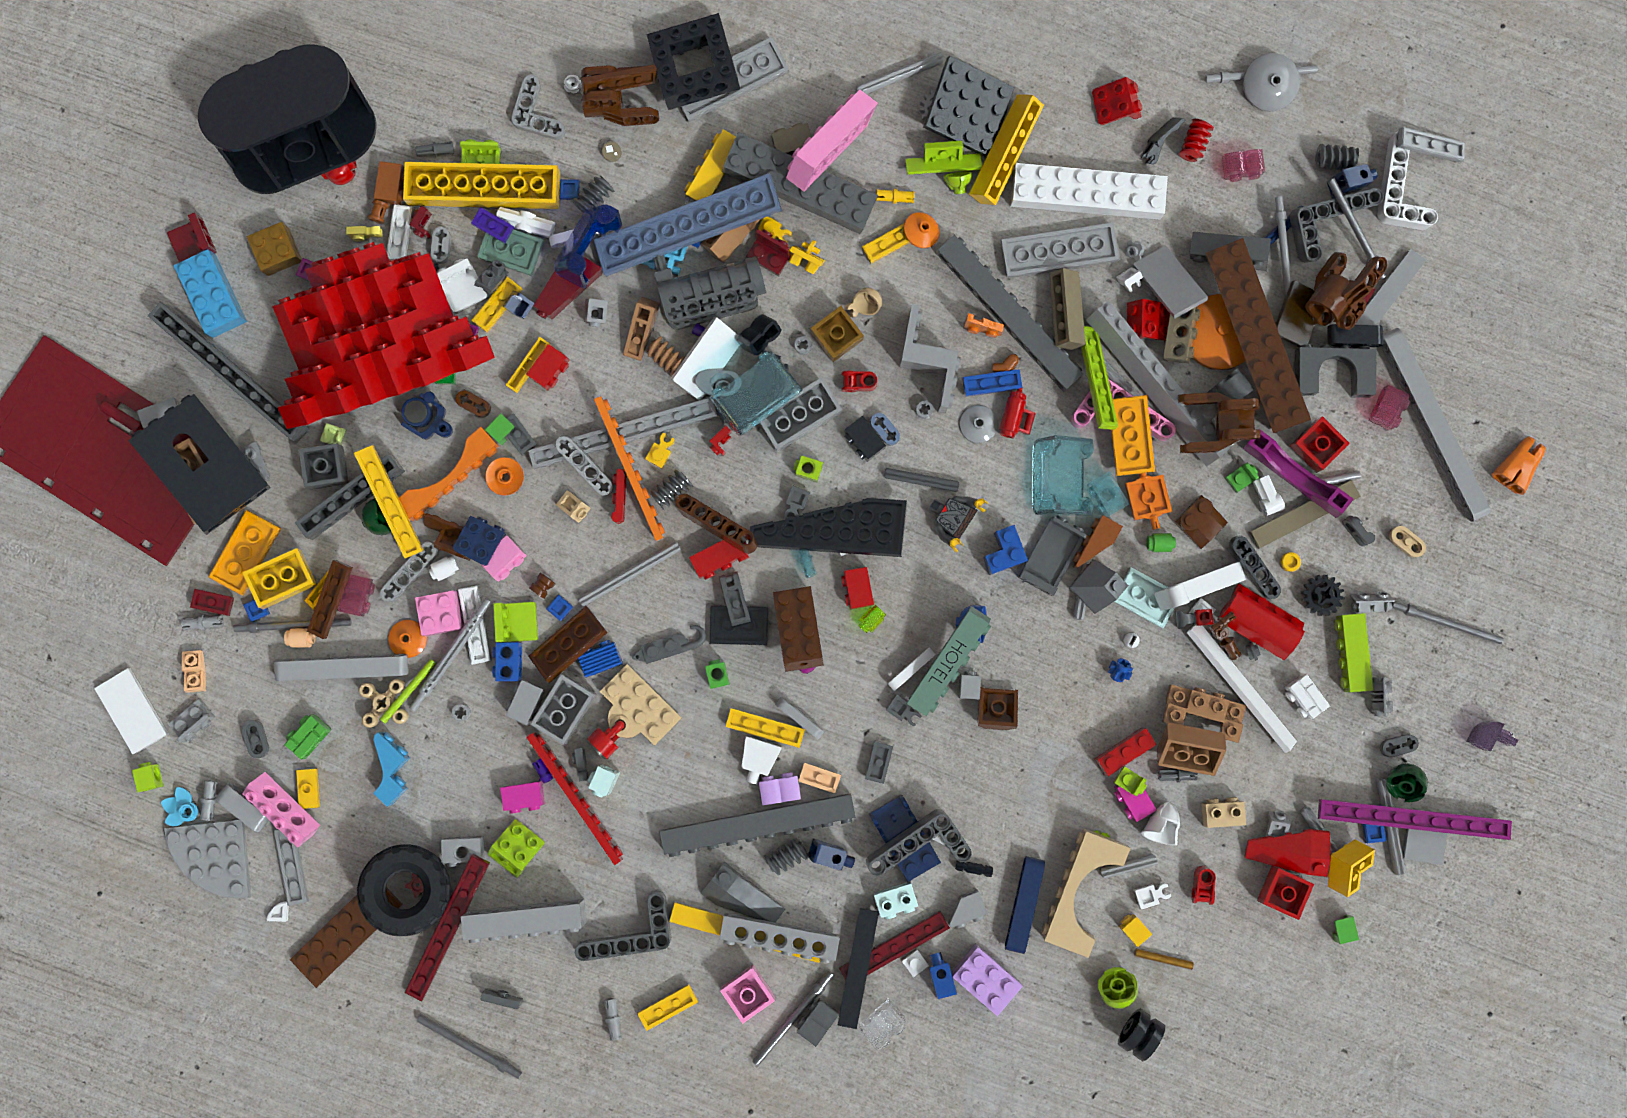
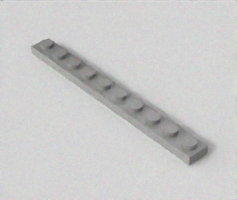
[528,397,717,470]

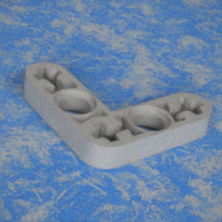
[512,75,566,140]

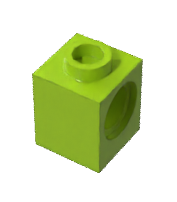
[793,455,823,482]
[132,762,164,793]

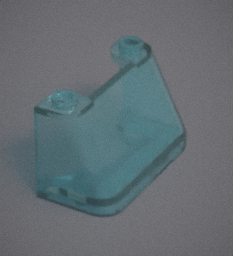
[709,351,803,436]
[1032,435,1094,516]

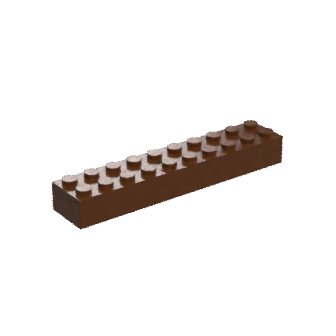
[1206,238,1311,433]

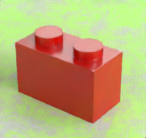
[526,344,570,391]
[841,567,874,610]

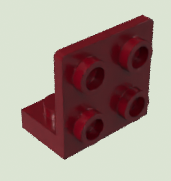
[167,212,217,263]
[746,229,790,277]

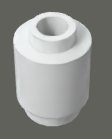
[429,556,459,581]

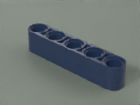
[1005,856,1045,954]

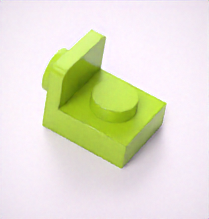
[1113,766,1147,796]

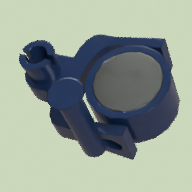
[401,391,453,440]

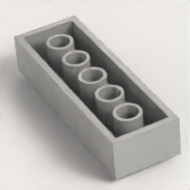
[461,899,587,943]

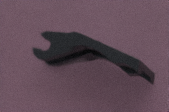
[1141,117,1186,165]

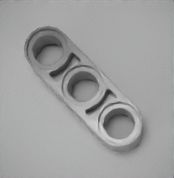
[215,783,269,832]

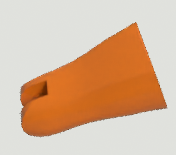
[1491,436,1546,495]

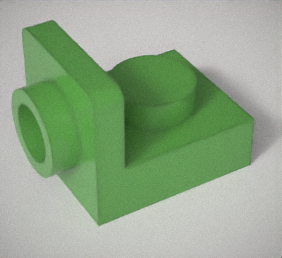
[1225,462,1259,493]

